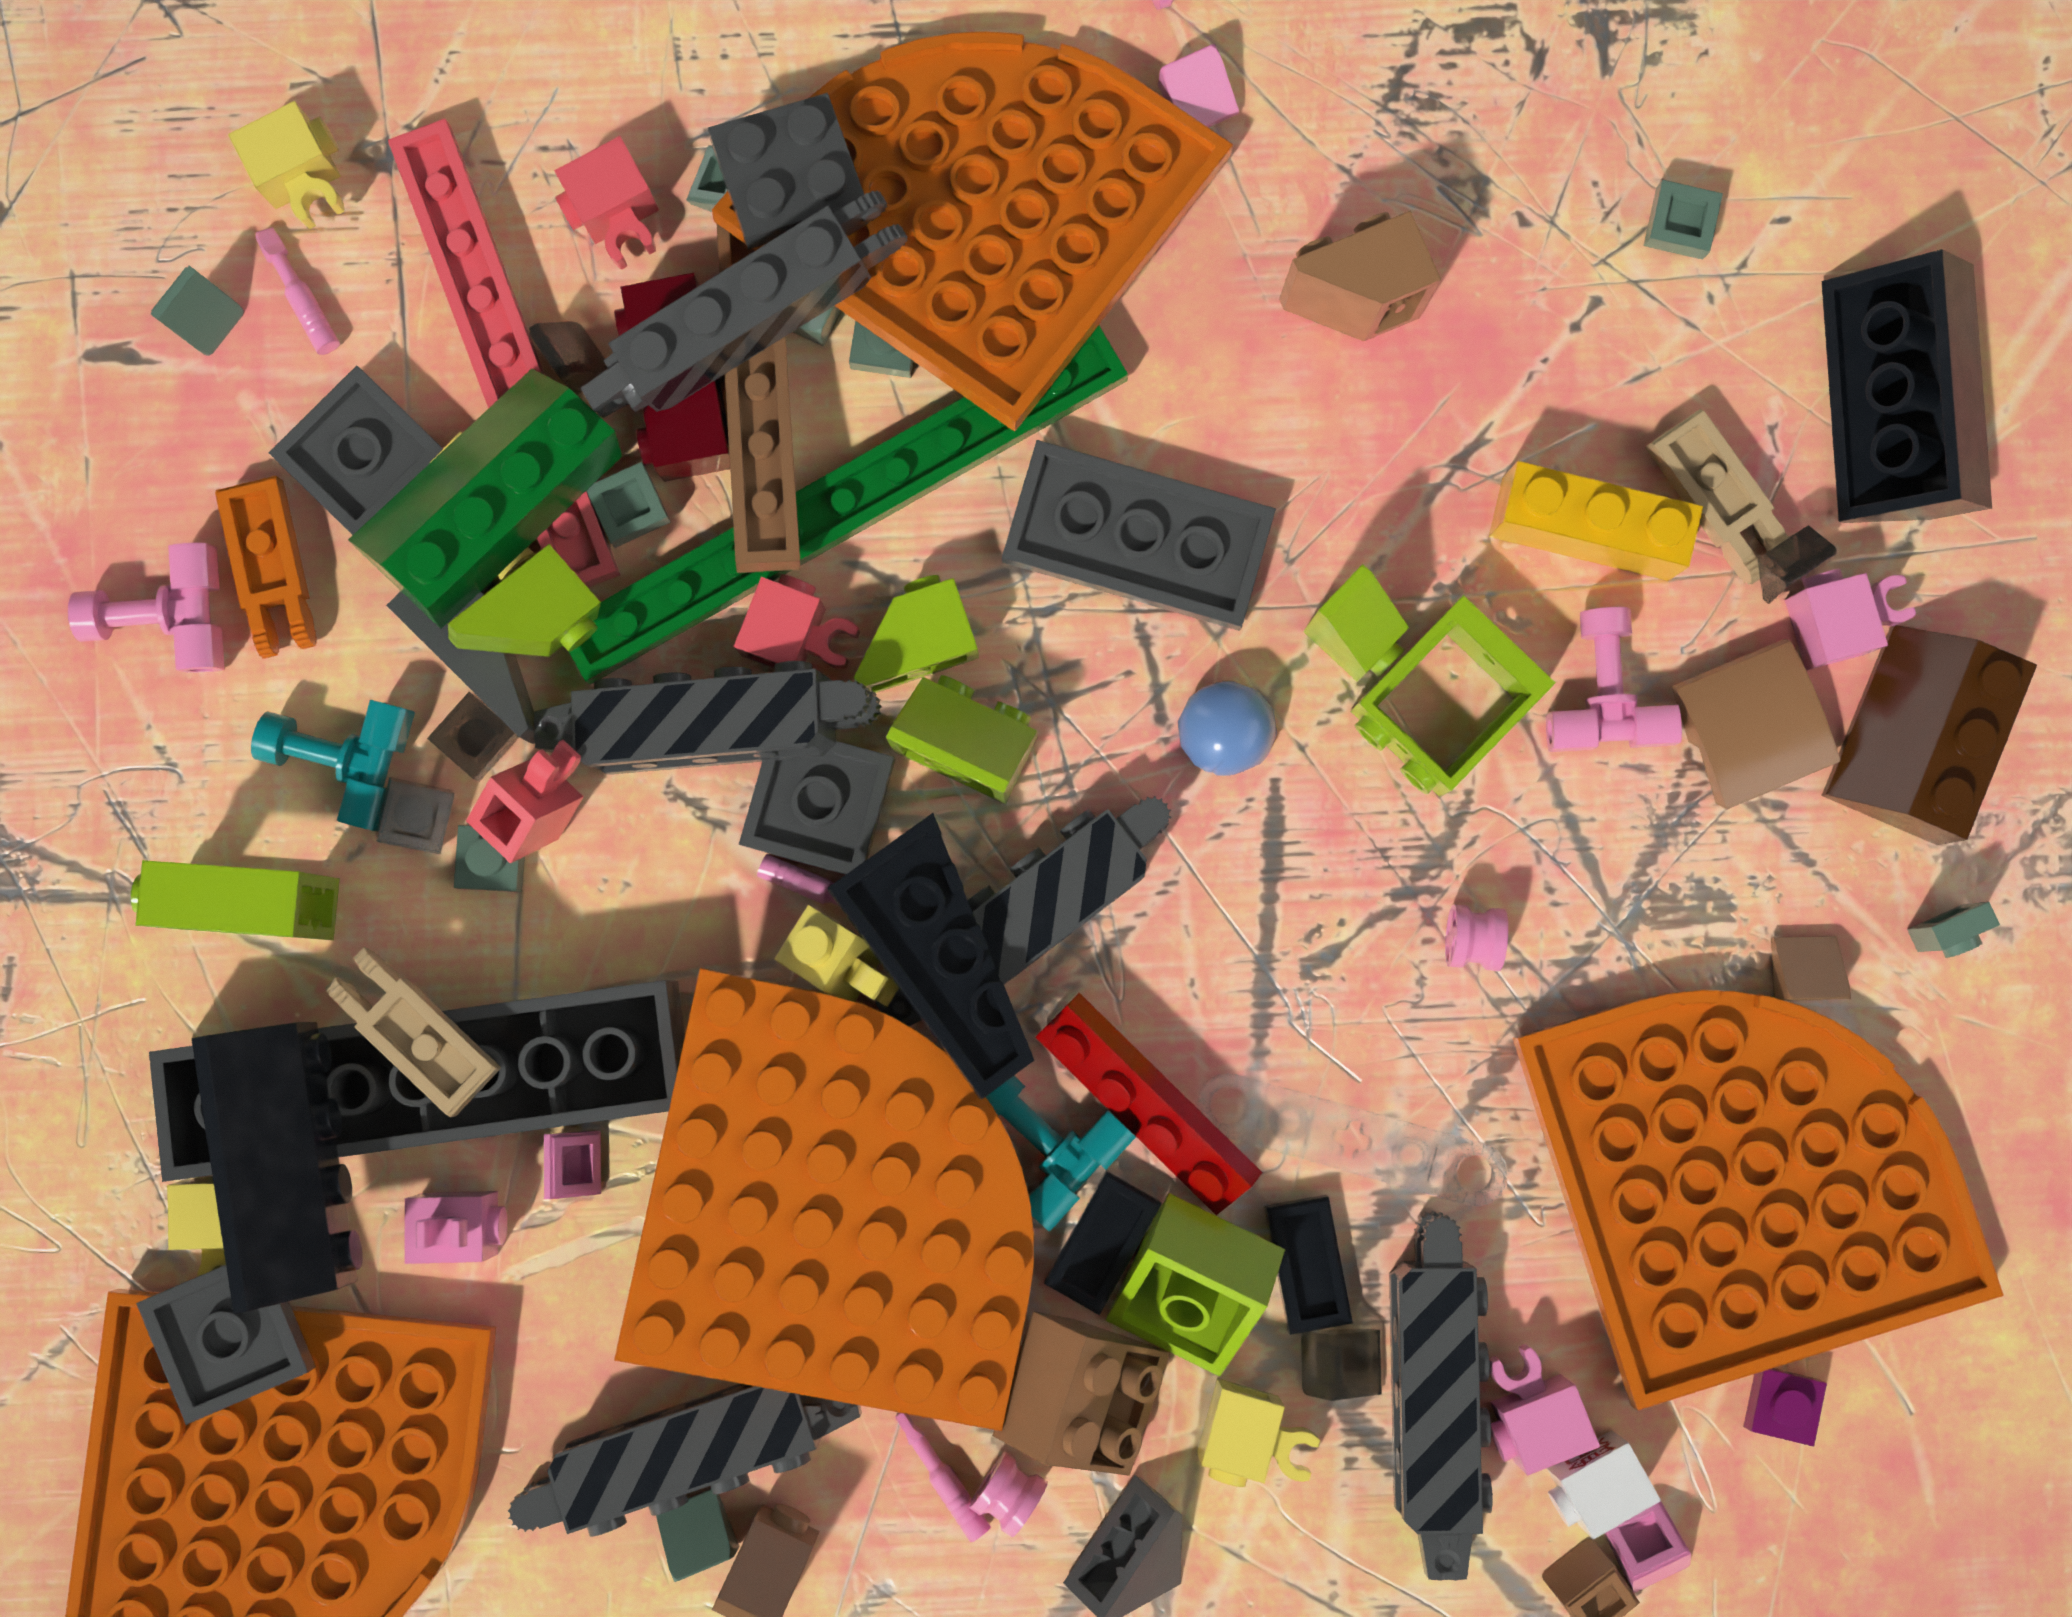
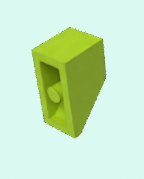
[448,544,601,657]
[1303,564,1409,682]
[854,575,979,693]

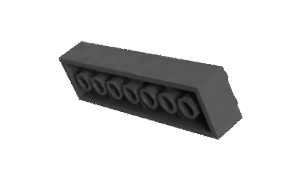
[149,980,685,1182]

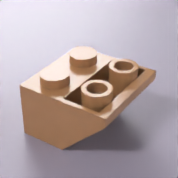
[1279,210,1442,341]
[992,1311,1170,1476]

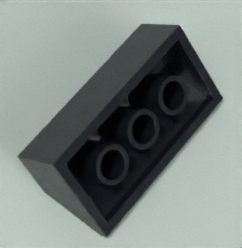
[1821,249,1993,523]
[191,1022,363,1314]

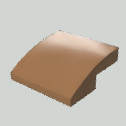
[1671,639,1841,810]

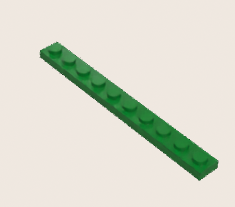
[569,325,1128,685]

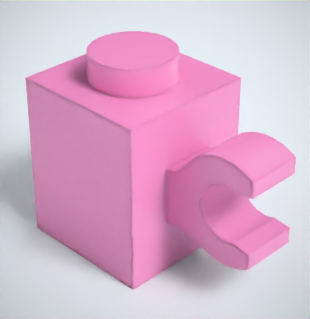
[1785,569,1916,671]
[405,1191,507,1264]
[1489,1344,1600,1476]

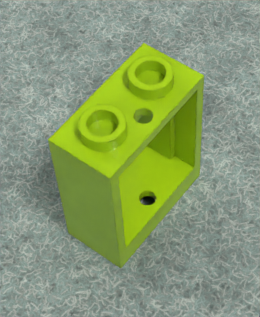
[1350,595,1556,797]
[131,860,340,941]

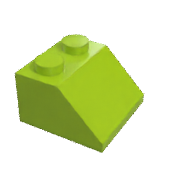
[886,675,1038,805]
[1105,1193,1285,1377]

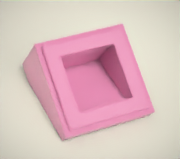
[1158,44,1239,128]
[1604,1501,1691,1593]

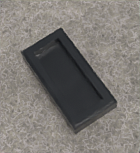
[1044,1170,1162,1316]
[1264,1195,1353,1335]

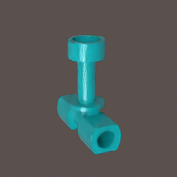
[251,700,415,832]
[986,1075,1136,1232]

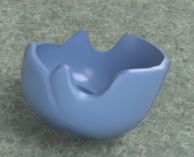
[1178,681,1277,776]

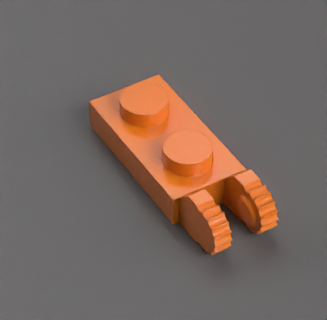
[215,476,317,659]

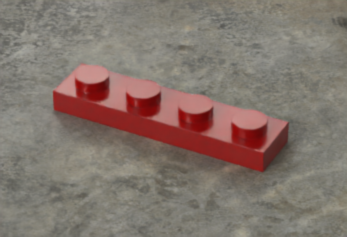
[1035,992,1263,1216]

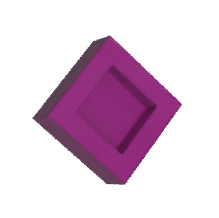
[1743,1368,1827,1447]

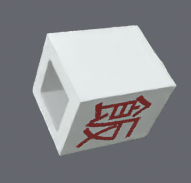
[1546,1430,1661,1540]

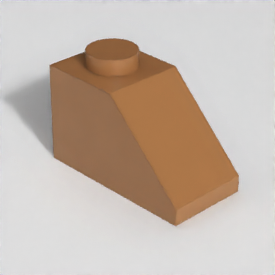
[712,1504,820,1617]

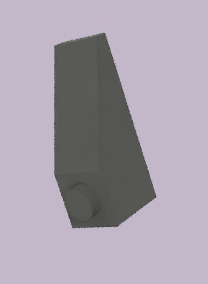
[386,582,535,744]

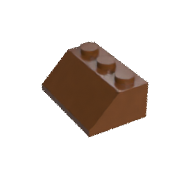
[1821,625,2037,845]

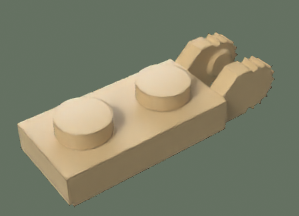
[1645,409,1796,585]
[325,946,501,1117]

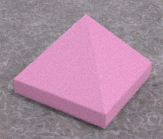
[544,1130,601,1200]

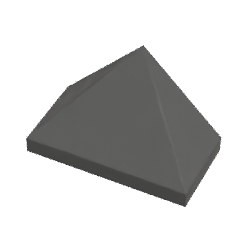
[1063,1475,1182,1617]

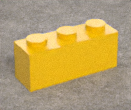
[1488,461,1703,581]

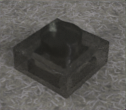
[427,692,519,782]
[375,777,455,854]

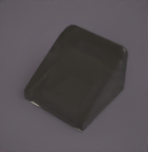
[528,321,608,395]
[1757,525,1837,604]
[1301,1329,1382,1401]

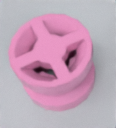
[1445,904,1508,971]
[969,1452,1048,1537]

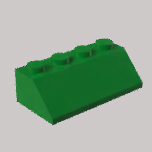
[348,369,622,629]

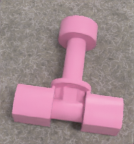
[68,543,225,673]
[1546,607,1682,752]

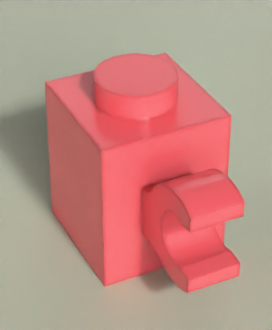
[554,136,659,270]
[733,574,861,669]
[466,740,584,864]

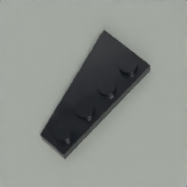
[828,813,1034,1100]

